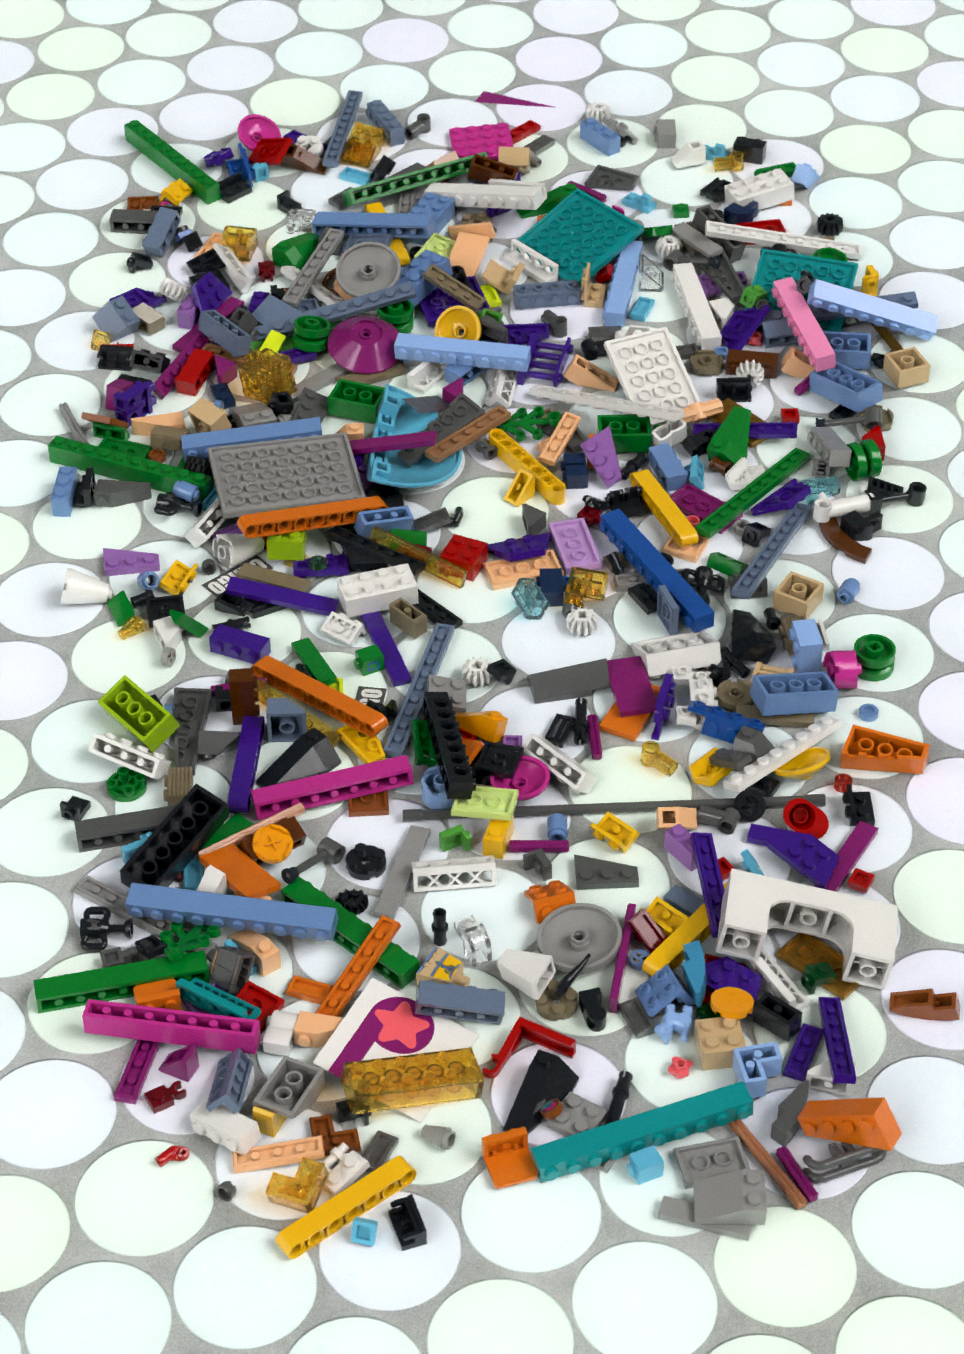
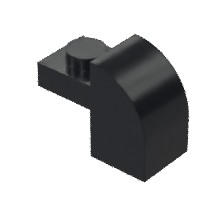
[840,510,883,541]

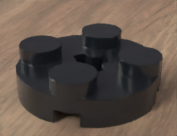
[345,843,387,881]

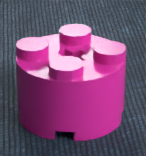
[823,650,862,689]

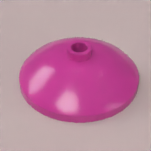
[237,114,281,151]
[490,756,550,801]

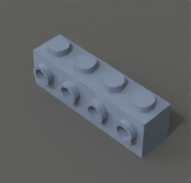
[366,100,405,147]
[513,280,580,310]
[198,309,251,357]
[415,980,505,1025]

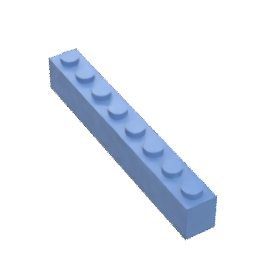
[311,212,436,239]
[181,417,322,462]

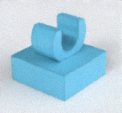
[252,162,269,183]
[351,1216,378,1247]

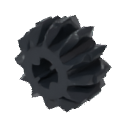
[817,213,843,237]

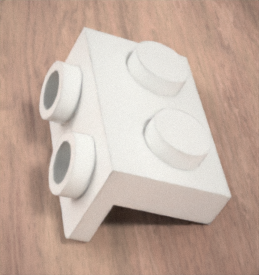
[725,457,765,490]

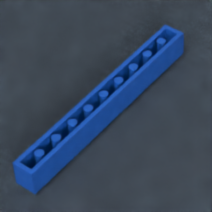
[599,509,715,633]

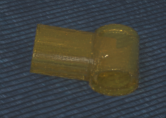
[713,152,744,172]
[640,741,678,777]

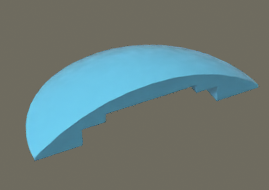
[366,384,462,488]

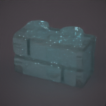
[511,578,550,620]

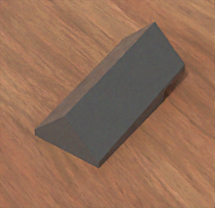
[527,658,610,704]

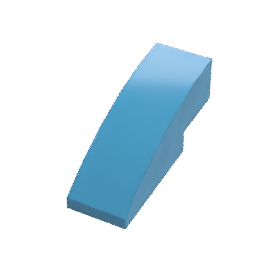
[682,940,706,1008]

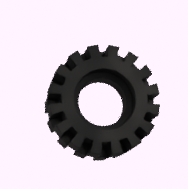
[183,456,214,480]

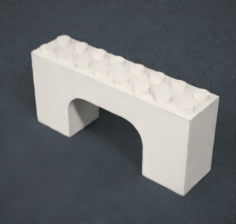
[716,869,898,990]

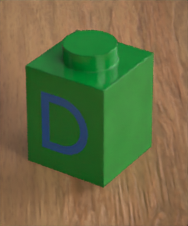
[353,644,384,676]

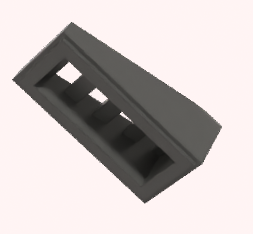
[479,315,508,344]

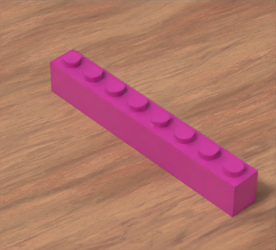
[250,755,414,820]
[82,999,261,1054]

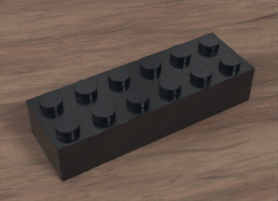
[120,784,229,888]

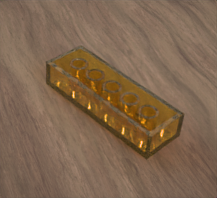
[340,1047,485,1115]

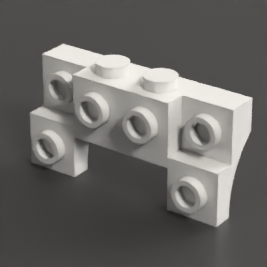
[672,666,718,731]

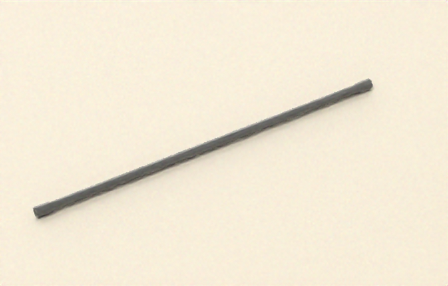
[403,794,826,822]

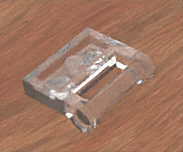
[286,209,316,234]

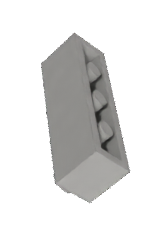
[807,426,852,467]

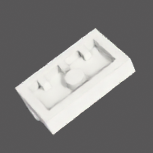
[320,611,367,647]

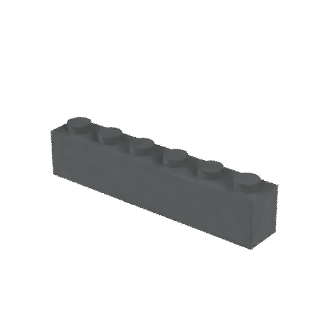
[74,805,177,853]

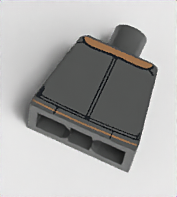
[207,946,256,994]

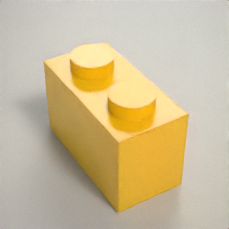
[483,814,514,860]

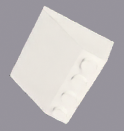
[631,630,721,679]

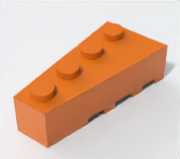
[840,724,930,774]
[797,1097,902,1151]

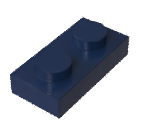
[210,382,236,409]

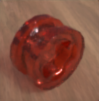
[834,773,853,793]

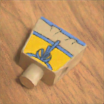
[416,946,471,987]

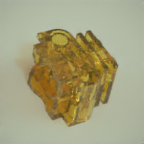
[238,348,297,404]

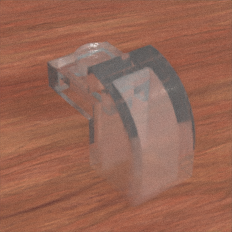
[454,915,492,967]

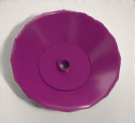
[327,316,399,374]

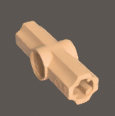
[681,398,723,423]

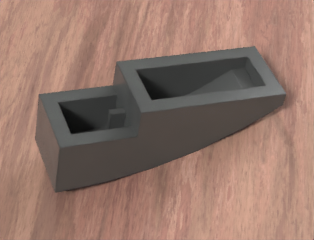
[770,1079,809,1146]

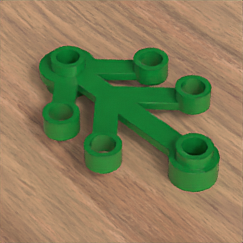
[496,406,561,442]
[160,922,221,961]

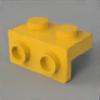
[159,178,194,206]
[861,265,879,297]
[158,559,198,595]
[689,747,734,787]
[590,812,640,853]
[639,896,689,937]

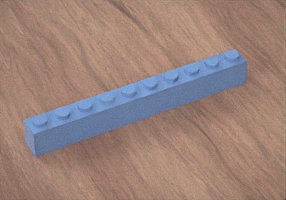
[125,883,338,941]

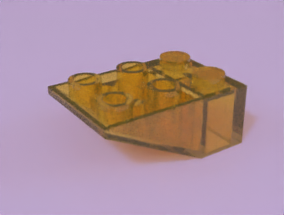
[340,122,386,168]

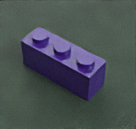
[209,624,271,664]

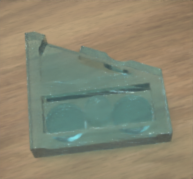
[802,477,840,506]

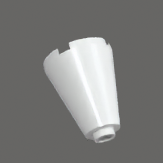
[212,534,265,570]
[61,568,113,605]

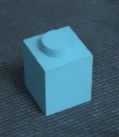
[627,1145,664,1185]

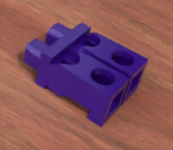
[113,380,157,428]

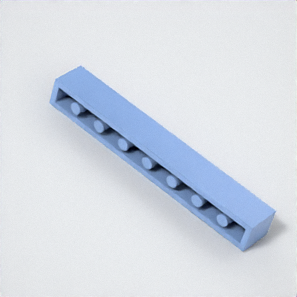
[602,241,643,328]
[807,279,938,340]
[394,333,531,372]

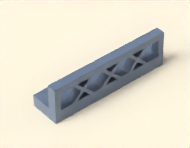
[206,1047,253,1114]

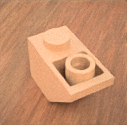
[656,807,697,830]

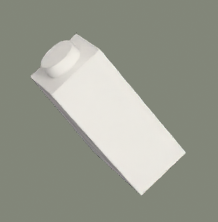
[497,948,556,1000]

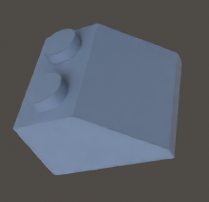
[92,295,140,343]
[266,698,307,742]

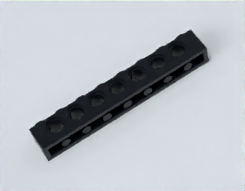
[422,692,476,799]

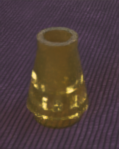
[117,615,147,640]

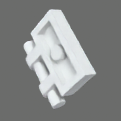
[310,1142,370,1195]

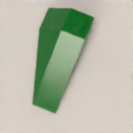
[516,183,577,219]
[272,232,320,270]
[707,406,751,467]

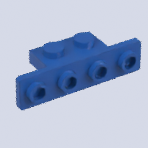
[226,143,255,187]
[687,700,766,744]

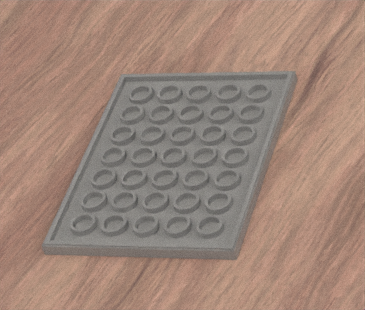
[207,432,366,519]

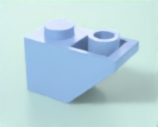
[791,163,820,189]

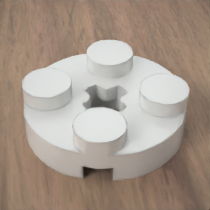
[294,135,324,157]

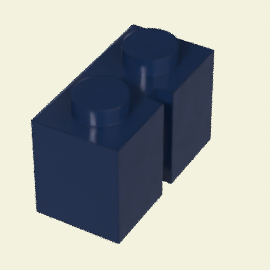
[560,453,588,489]
[536,568,564,607]

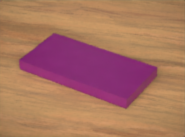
[670,483,743,534]
[607,656,656,717]

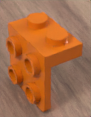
[524,880,576,924]
[133,978,182,1011]
[481,1127,538,1189]

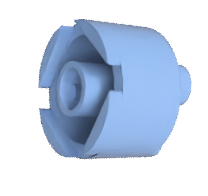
[421,766,454,809]

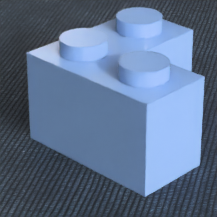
[789,619,823,673]
[732,1041,783,1098]

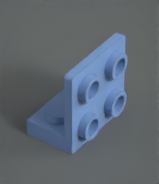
[634,964,695,1017]

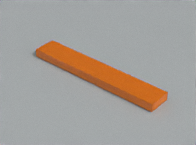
[315,915,401,1017]

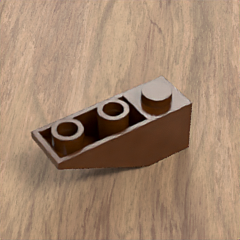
[281,144,327,175]

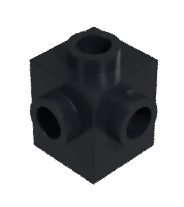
[268,391,294,417]

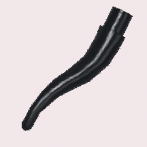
[554,953,591,999]

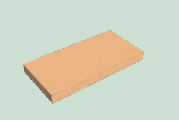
[449,232,490,277]
[483,549,564,591]

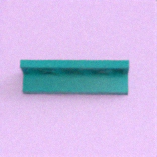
[175,977,261,1020]

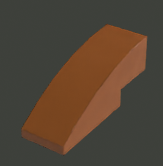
[889,988,960,1021]

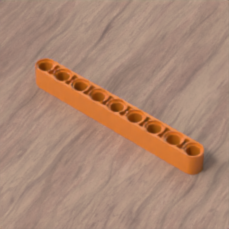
[237,496,389,538]
[251,655,388,737]

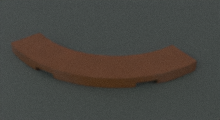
[818,517,872,564]

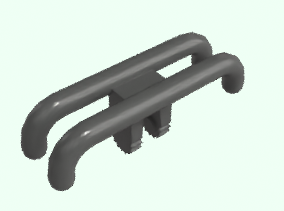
[803,1142,887,1183]

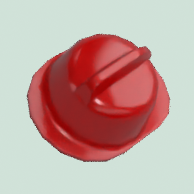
[783,798,829,839]

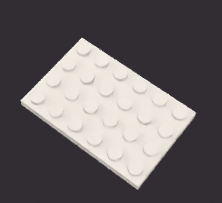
[604,327,701,428]

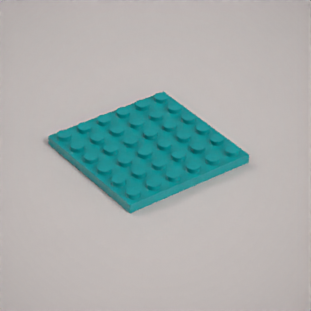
[517,188,645,288]
[745,249,859,332]

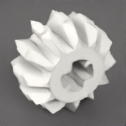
[586,102,611,124]
[655,235,683,259]
[158,278,187,301]
[736,359,764,388]
[567,607,598,637]
[462,656,493,687]

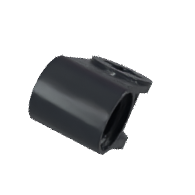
[682,429,716,457]

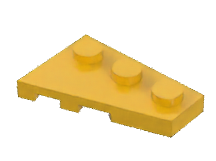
[337,725,385,764]

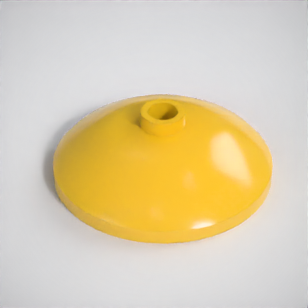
[434,306,481,341]
[773,747,831,780]

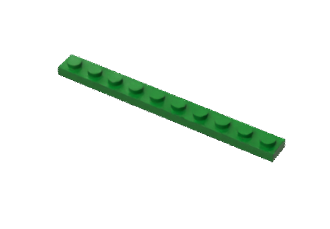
[695,448,811,539]

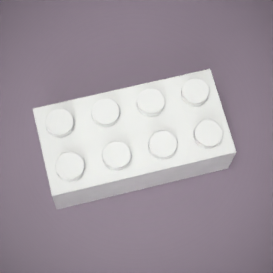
[724,168,794,210]
[336,563,419,618]

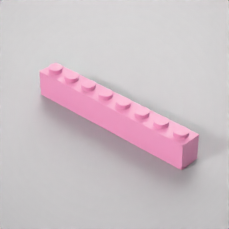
[771,277,836,372]

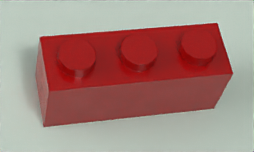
[174,348,215,397]

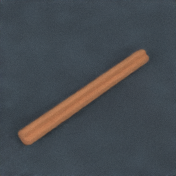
[197,803,305,858]
[728,1119,807,1210]

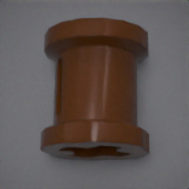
[709,456,732,477]

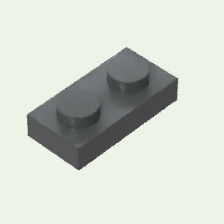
[328,186,353,210]
[709,748,752,770]

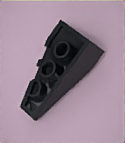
[729,609,777,664]
[256,727,342,788]
[503,1049,579,1134]

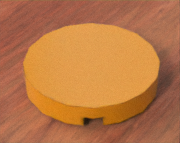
[252,824,294,864]
[710,987,754,1020]

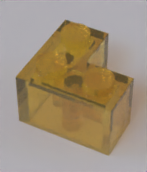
[222,225,258,262]
[564,566,609,609]
[265,1157,329,1214]

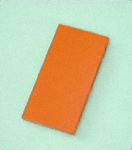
[599,684,661,742]
[199,844,281,898]

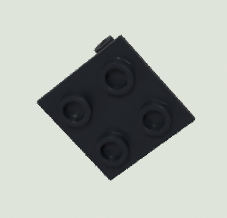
[604,486,650,518]

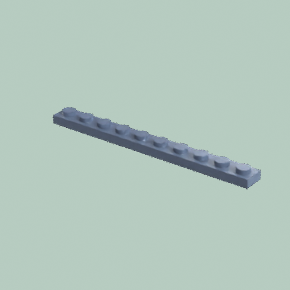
[322,90,363,168]
[254,281,417,341]
[756,291,918,330]
[731,503,812,599]
[383,623,455,757]

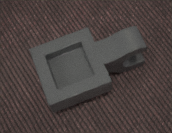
[99,947,140,968]

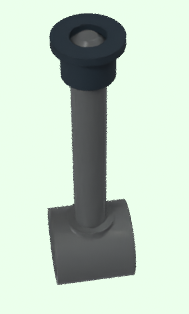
[663,250,721,271]
[815,406,883,430]
[281,837,346,884]

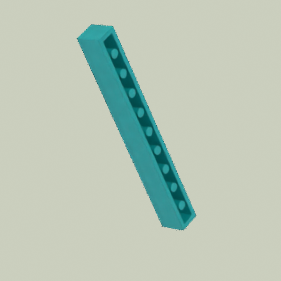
[531,1081,753,1183]

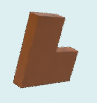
[127,196,159,210]
[81,412,129,429]
[309,1114,361,1157]

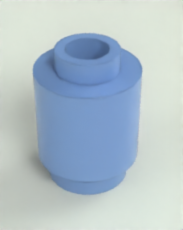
[172,480,200,503]
[137,571,159,590]
[836,578,860,604]
[547,813,568,840]

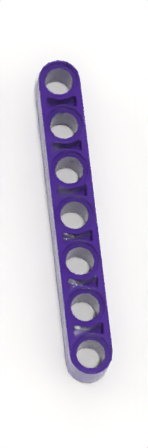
[228,716,265,814]

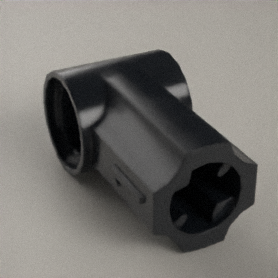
[581,339,613,361]

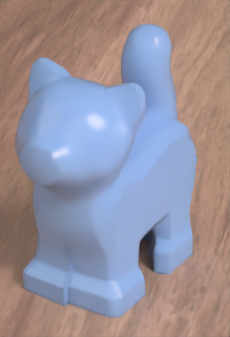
[654,1003,693,1045]

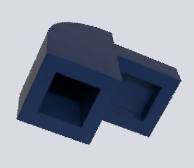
[723,200,758,225]

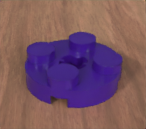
[203,147,234,167]

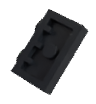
[218,172,252,204]
[74,467,96,507]
[842,784,875,826]

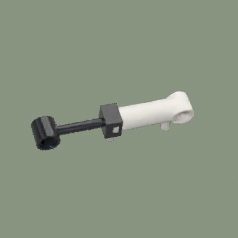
[812,482,927,523]

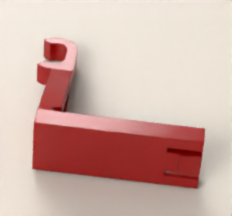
[482,1017,576,1078]

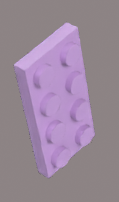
[549,518,602,574]

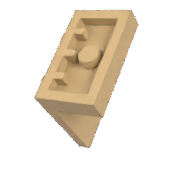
[481,259,525,295]
[581,262,606,308]

